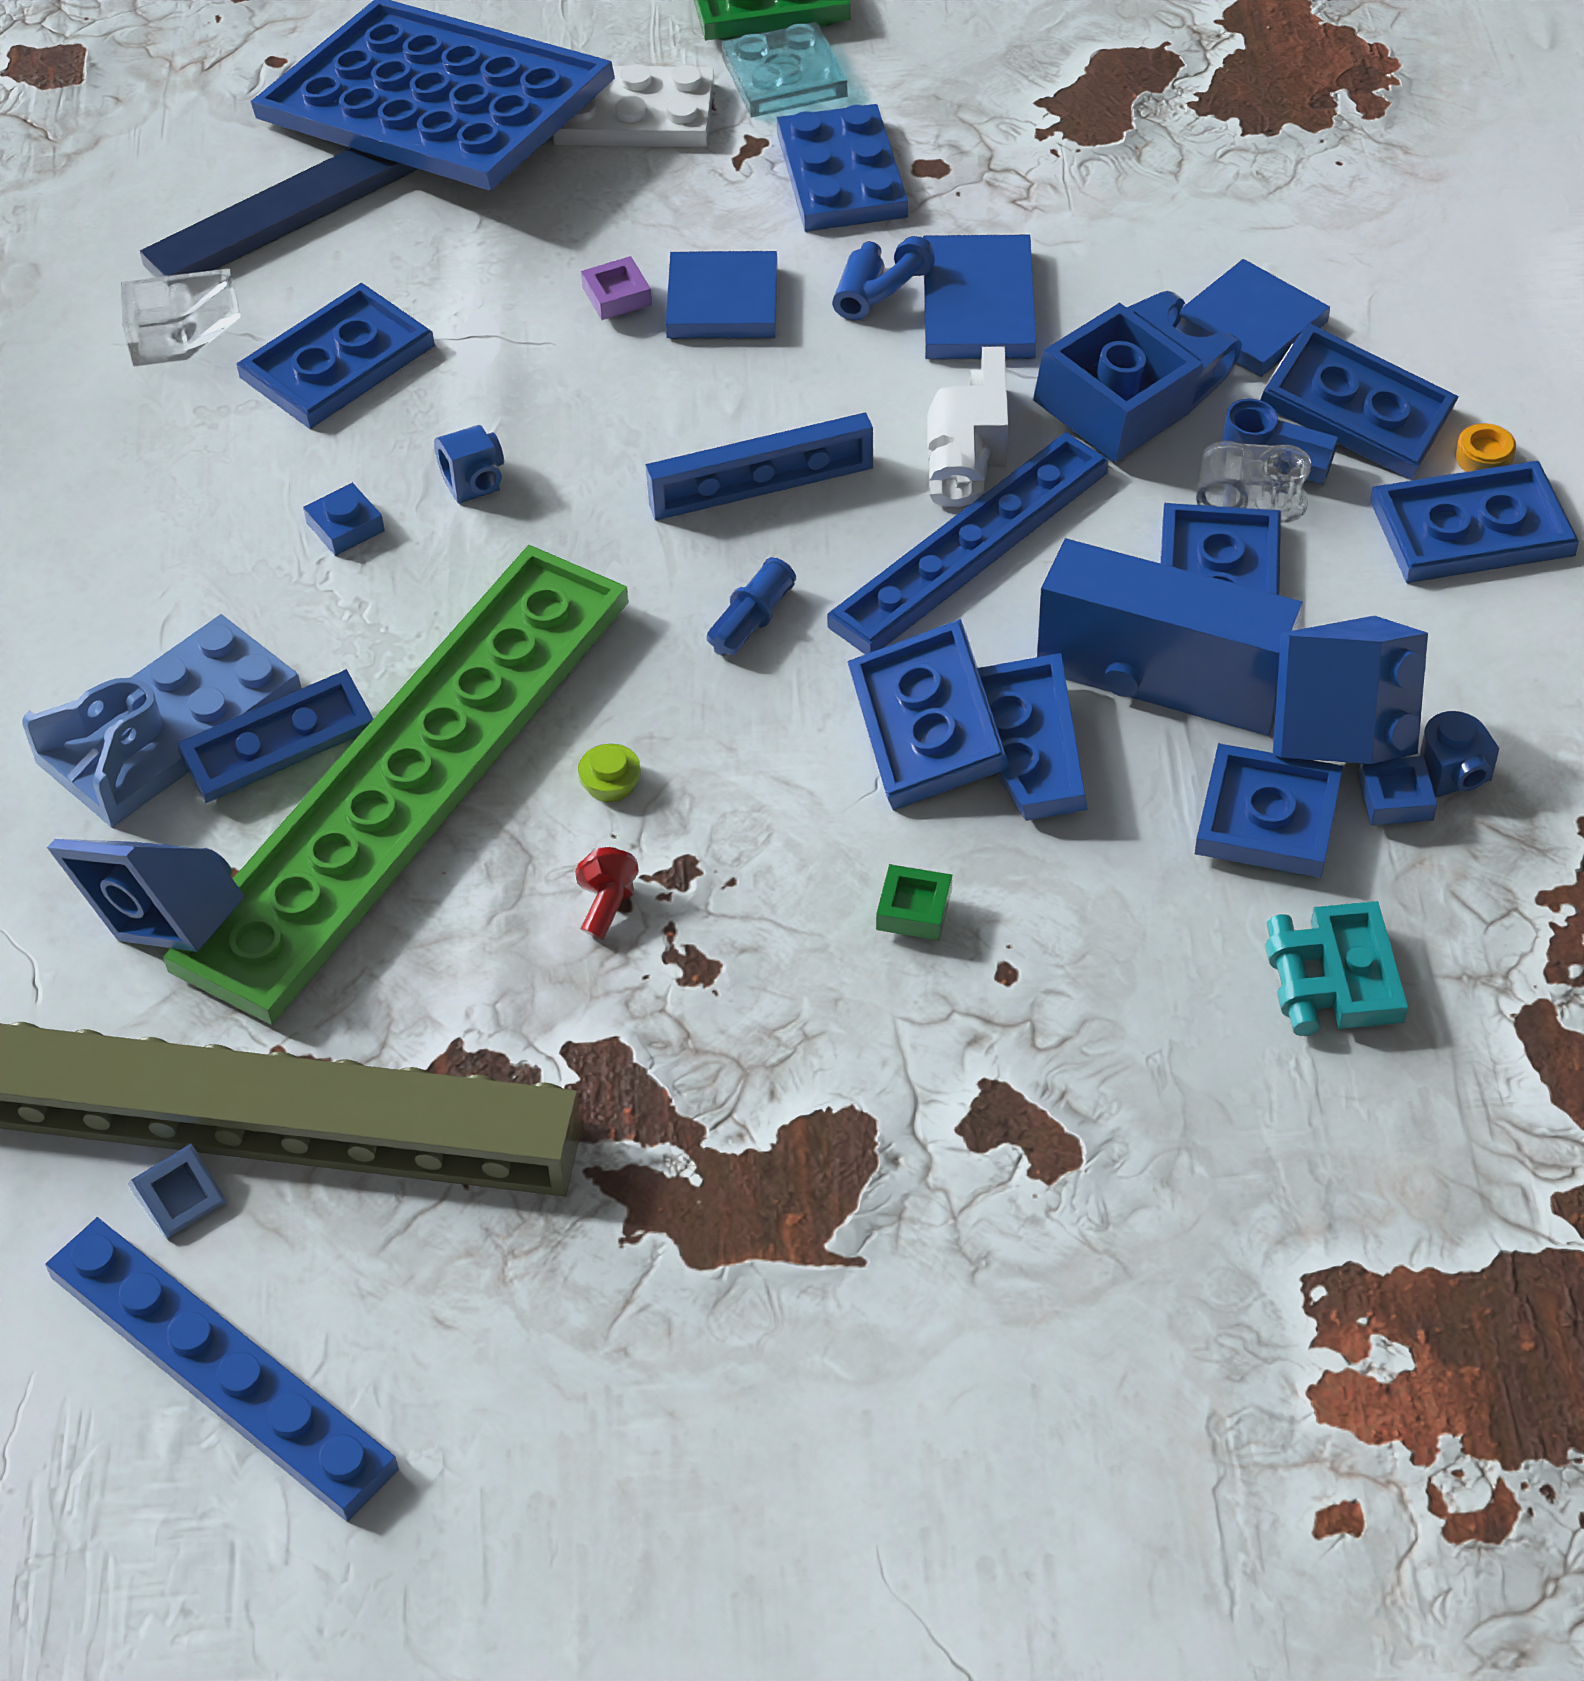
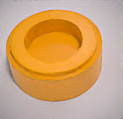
[1455,423,1516,472]

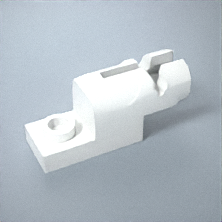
[927,347,1008,507]

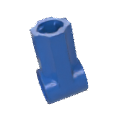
[1218,398,1339,485]

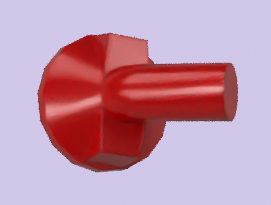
[575,847,639,940]

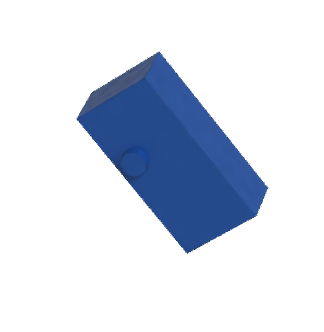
[1037,538,1303,736]

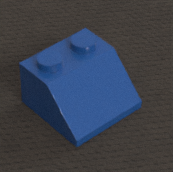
[1273,615,1428,764]
[47,839,245,952]

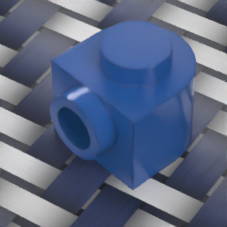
[434,424,504,504]
[1419,711,1500,798]

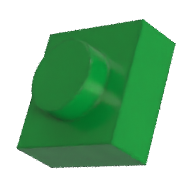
[876,864,953,941]

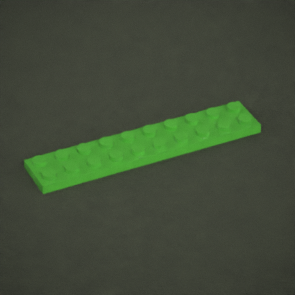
[163,544,629,1025]

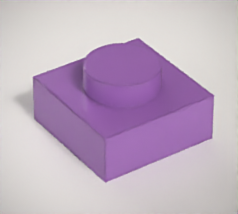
[581,256,652,320]

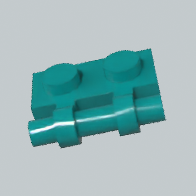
[1265,901,1408,1036]

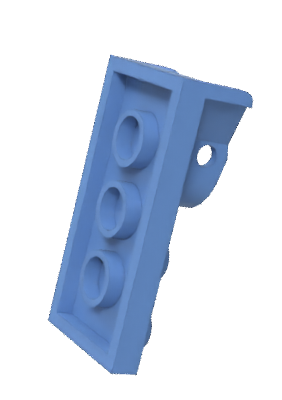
[22,614,302,828]

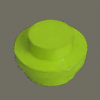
[578,743,641,802]

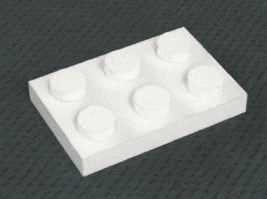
[553,64,715,148]

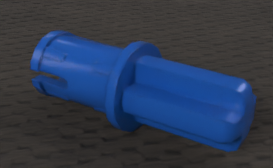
[707,557,797,656]

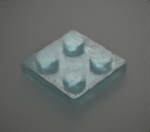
[721,22,848,118]

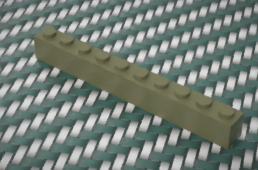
[0,1022,582,1197]

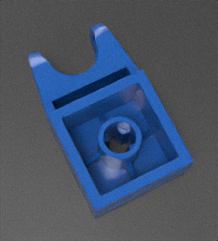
[1033,290,1242,462]

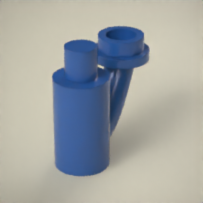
[832,236,935,321]

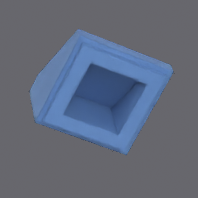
[128,1143,227,1239]

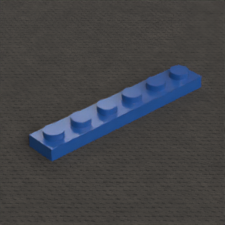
[45,1217,399,1523]

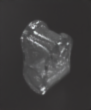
[1196,441,1311,523]

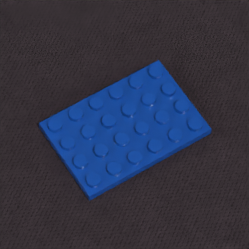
[250,0,615,191]

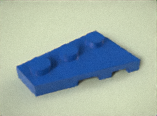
[978,653,1088,821]

